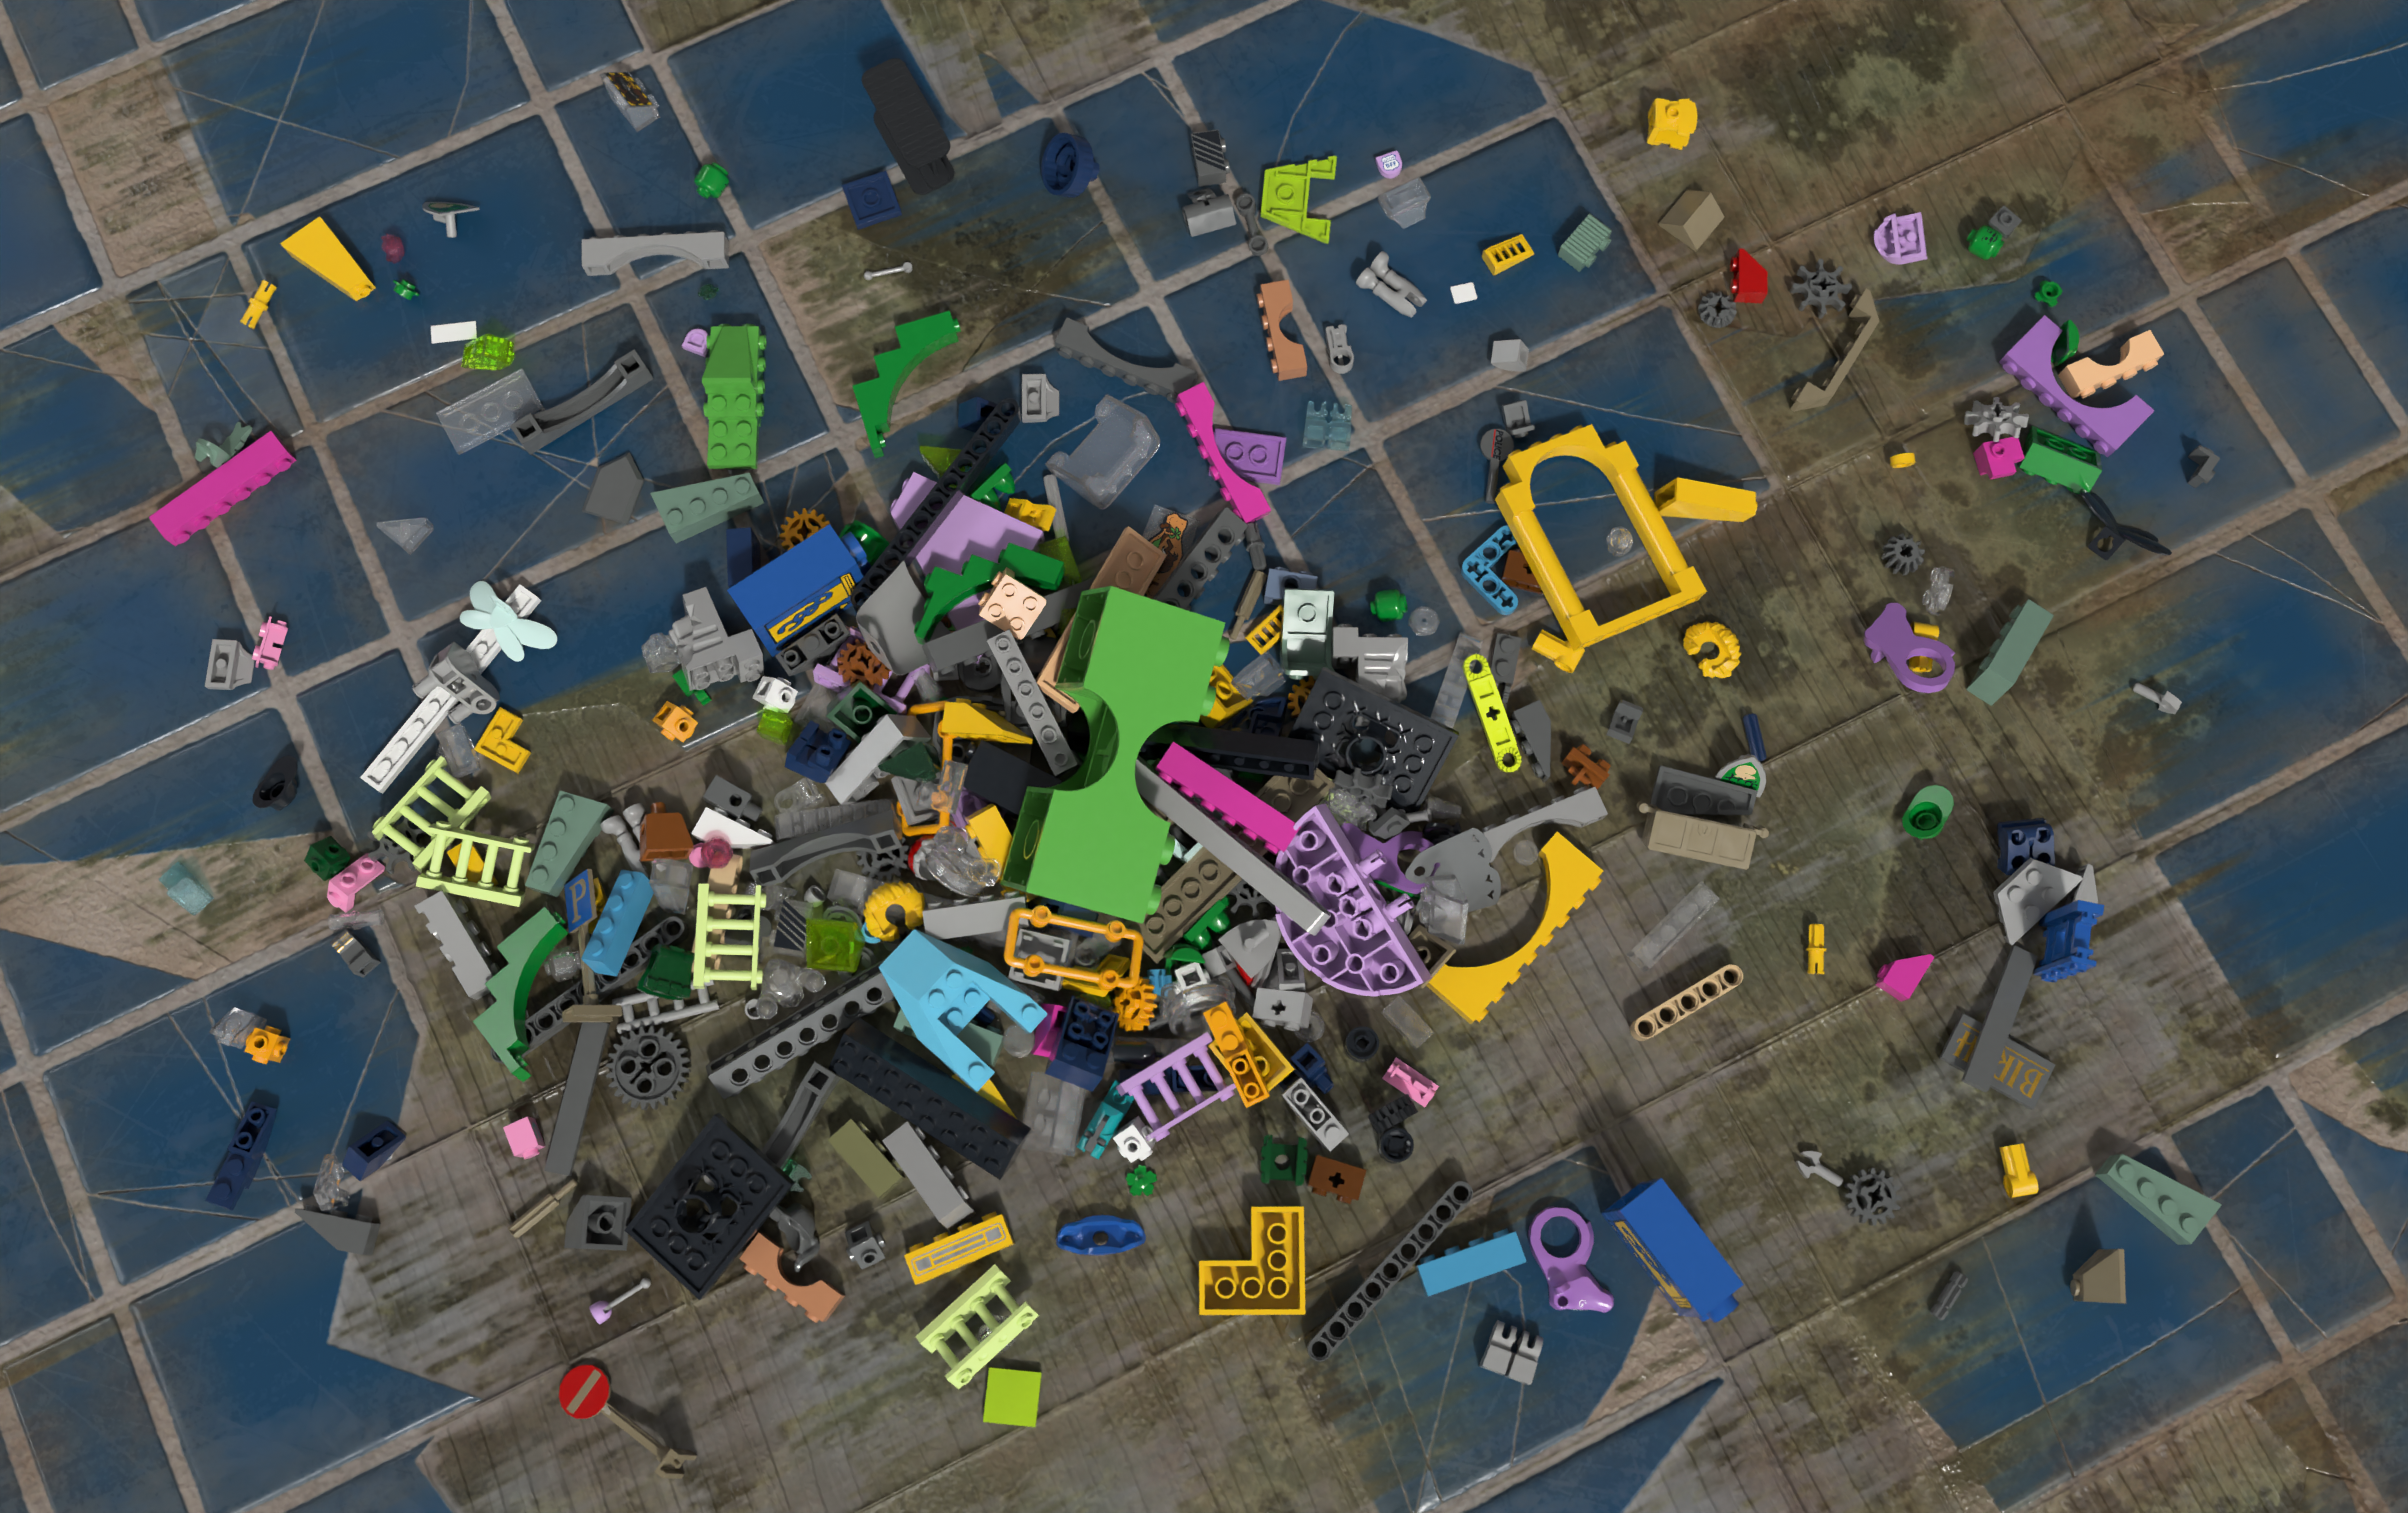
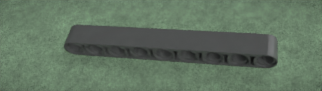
[490,917,689,1064]
[1307,1181,1473,1362]

